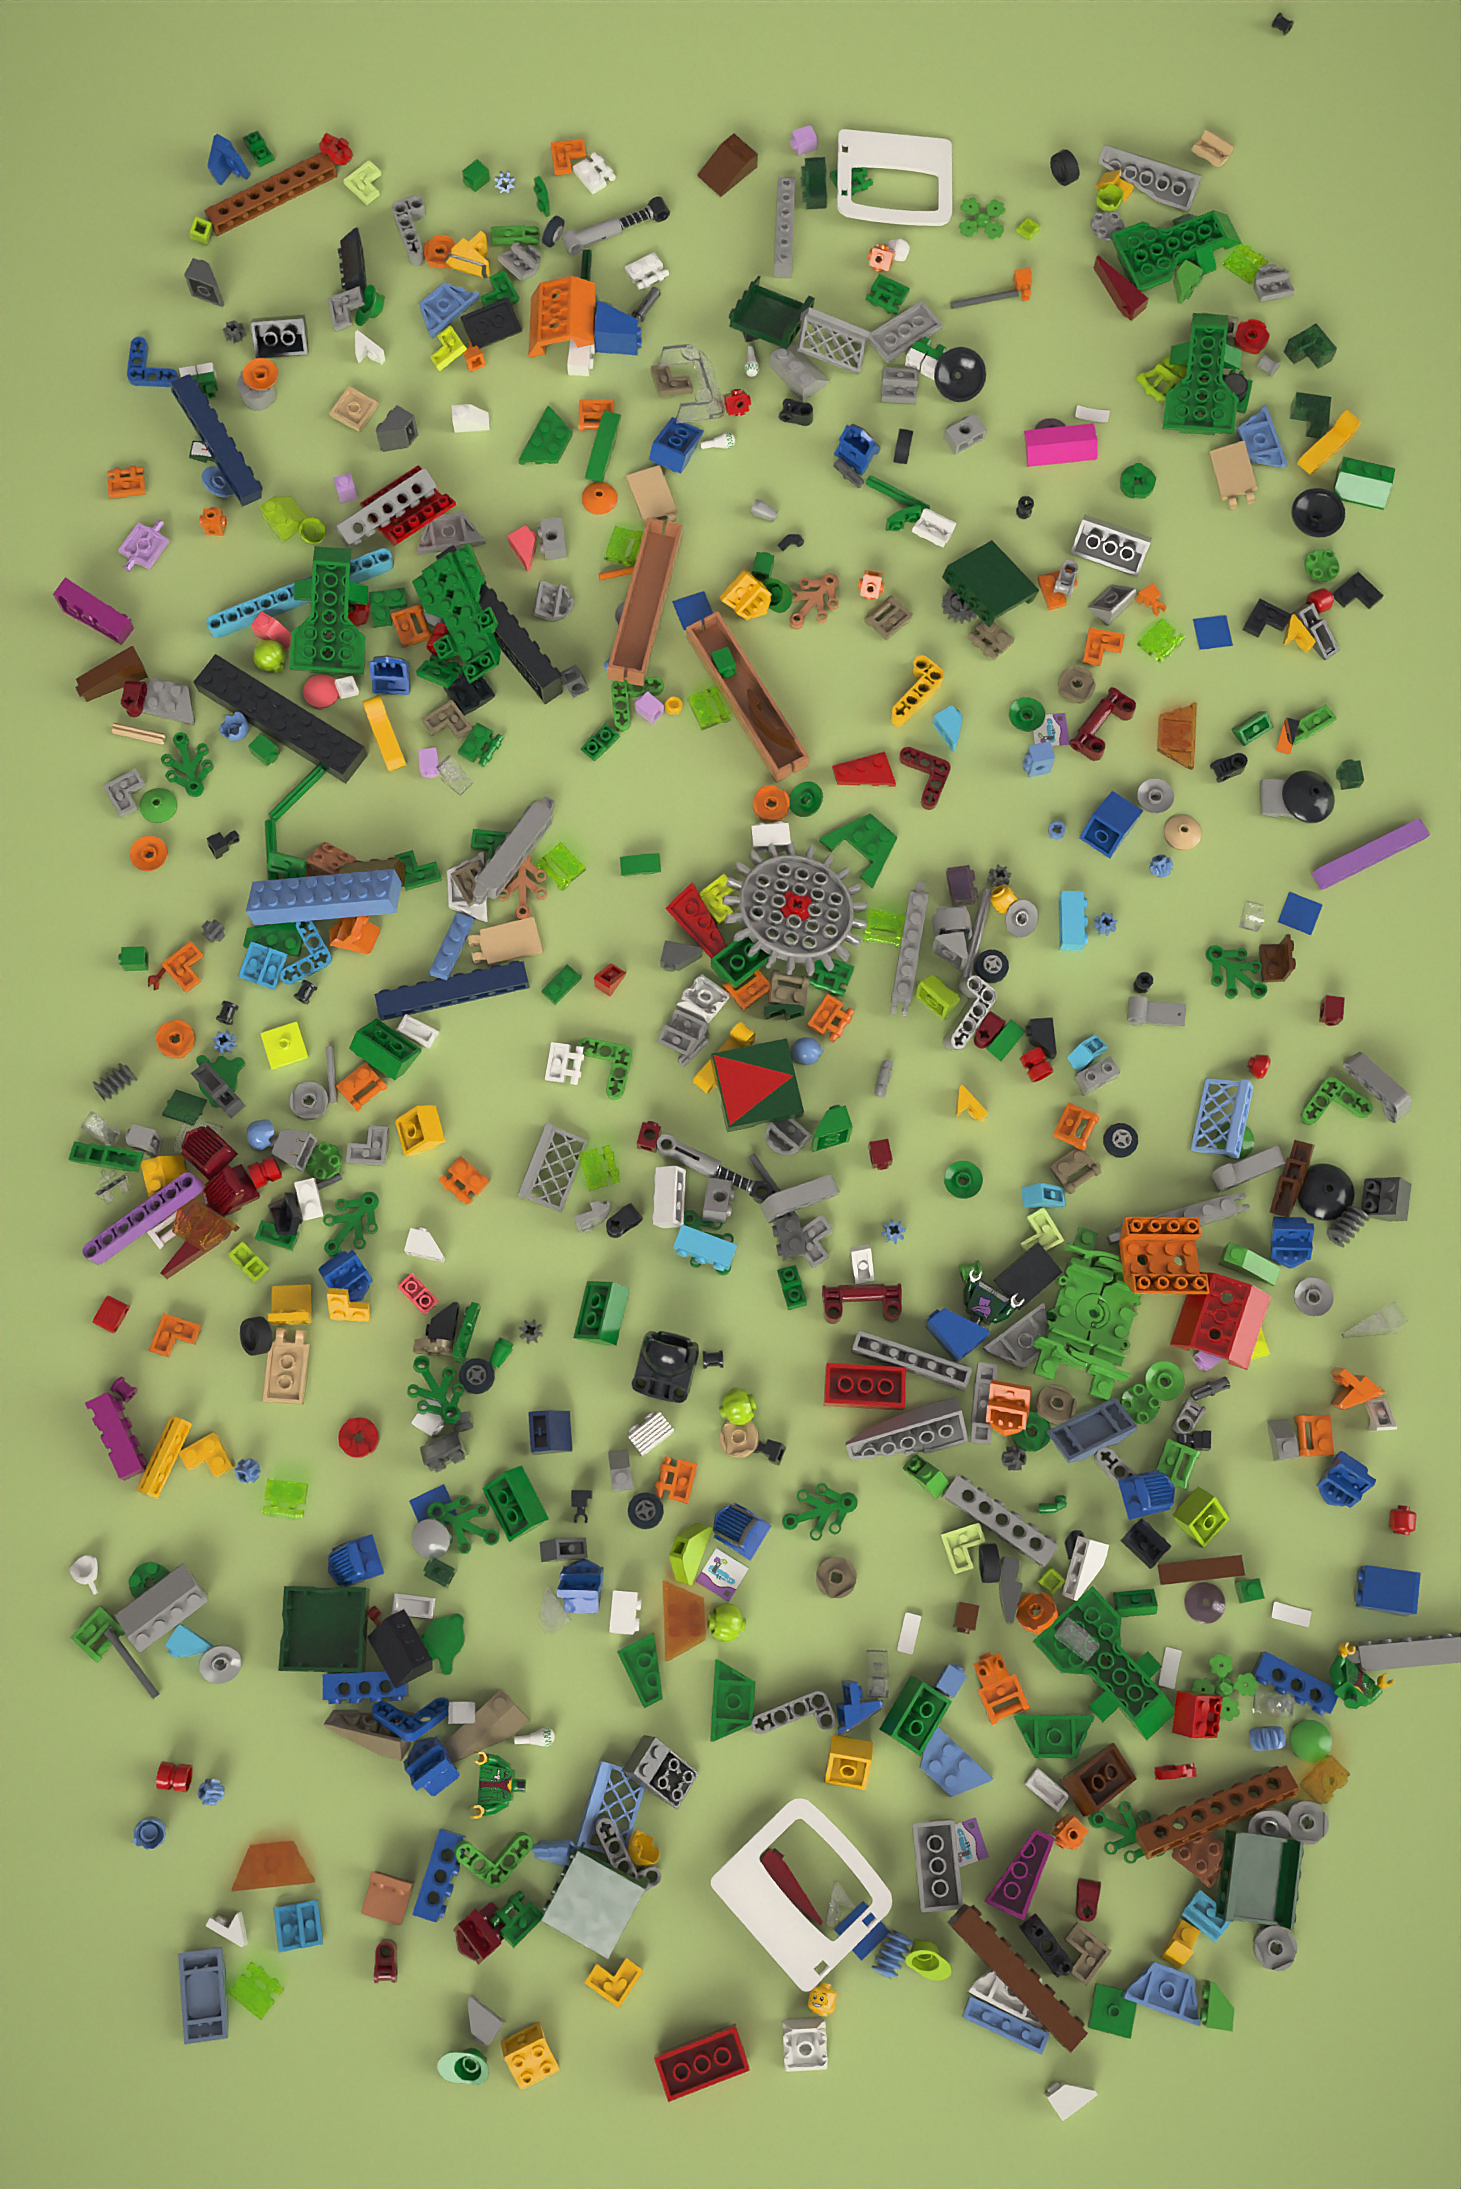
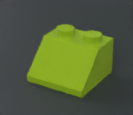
[259,496,308,542]
[915,974,960,1020]
[1172,1486,1230,1548]

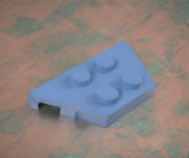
[419,282,480,339]
[1237,406,1287,468]
[920,1727,993,1797]
[1122,1961,1201,2026]

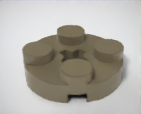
[1058,666,1096,704]
[413,1338,453,1357]
[1036,1384,1077,1424]
[816,1557,857,1598]

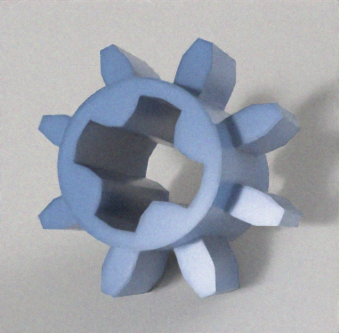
[495,171,515,194]
[1149,854,1173,878]
[1093,912,1118,936]
[212,1030,237,1055]
[881,1219,906,1244]
[234,1458,261,1484]
[198,1779,225,1805]

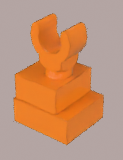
[1013,268,1032,301]
[462,342,486,372]
[1136,583,1167,617]

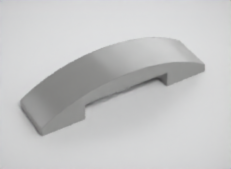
[970,1362,998,1445]

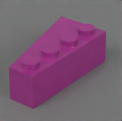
[53,577,134,645]
[85,1392,147,1481]
[984,1829,1055,1920]

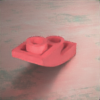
[397,1273,439,1315]

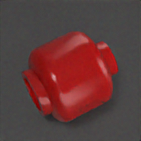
[1306,588,1334,614]
[1389,1505,1417,1535]

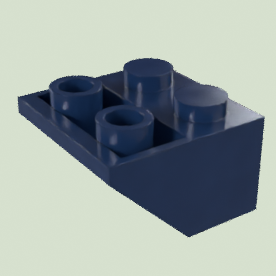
[528,1410,573,1455]

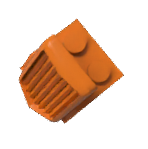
[329,916,380,955]
[1330,1367,1385,1410]
[986,1380,1032,1436]

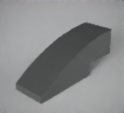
[1292,603,1340,660]
[191,1061,246,1118]
[999,1556,1023,1624]

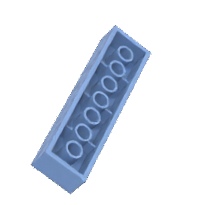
[246,869,402,925]

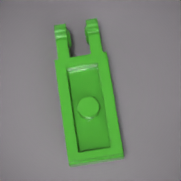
[491,225,540,246]
[1293,704,1337,745]

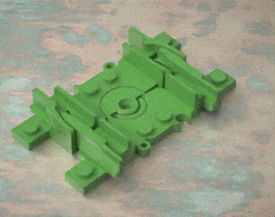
[1033,1226,1145,1401]

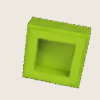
[1016,217,1041,241]
[1037,1566,1066,1596]

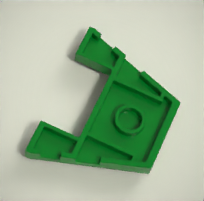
[819,813,897,888]

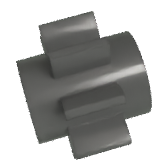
[223,320,246,344]
[987,864,1011,887]
[202,919,225,943]
[519,1319,543,1344]
[1001,1446,1027,1471]

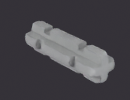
[678,1036,709,1067]
[875,1060,893,1097]

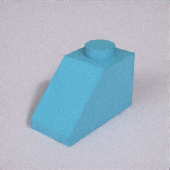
[932,705,962,751]
[1067,1034,1109,1072]
[1022,1183,1066,1209]
[164,1624,214,1658]

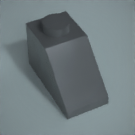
[660,940,702,972]
[540,1538,588,1563]

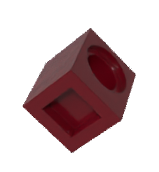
[1319,995,1345,1026]
[636,1121,662,1153]
[868,1139,893,1170]

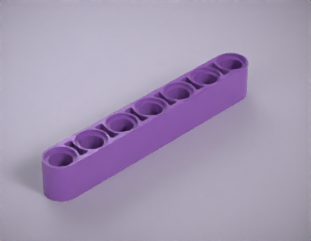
[1311,818,1430,890]
[82,1172,204,1264]

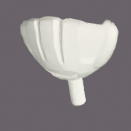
[875,239,910,261]
[69,1555,98,1595]

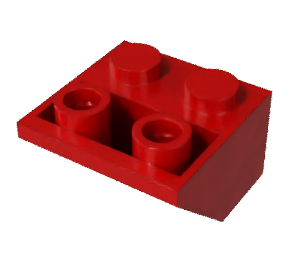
[1172,1691,1222,1738]

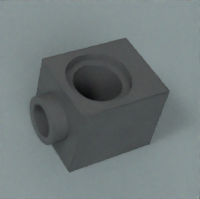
[560,665,589,698]

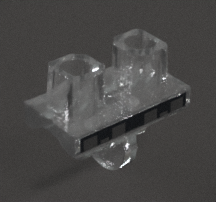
[94,1170,132,1204]

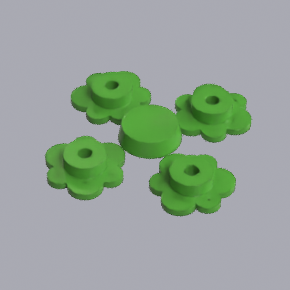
[959,198,1006,239]
[1191,1653,1258,1721]

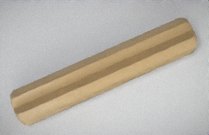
[111,723,166,744]

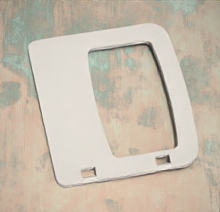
[837,129,952,226]
[711,1798,892,1992]

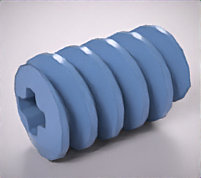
[871,1929,913,1980]

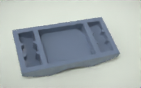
[1047,1397,1137,1463]
[178,1947,229,2044]

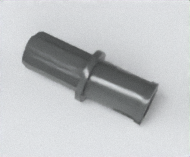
[833,458,864,488]
[1190,1376,1231,1401]

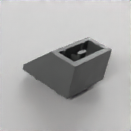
[376,405,418,452]
[1361,1177,1411,1222]

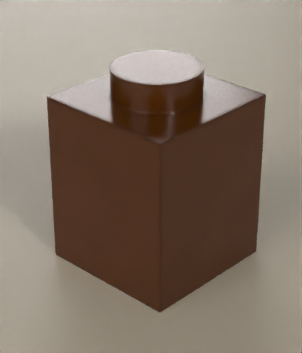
[953,1602,979,1634]

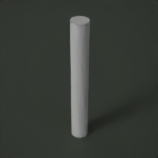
[326,1046,337,1103]

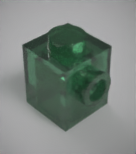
[1336,759,1364,790]
[423,1558,457,1589]

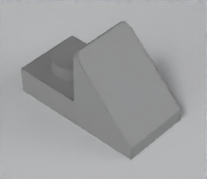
[448,1702,475,1724]

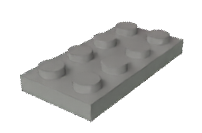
[867,300,943,364]

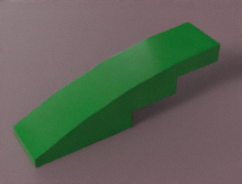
[585,411,622,483]
[68,1141,144,1172]

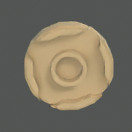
[719,1421,759,1458]

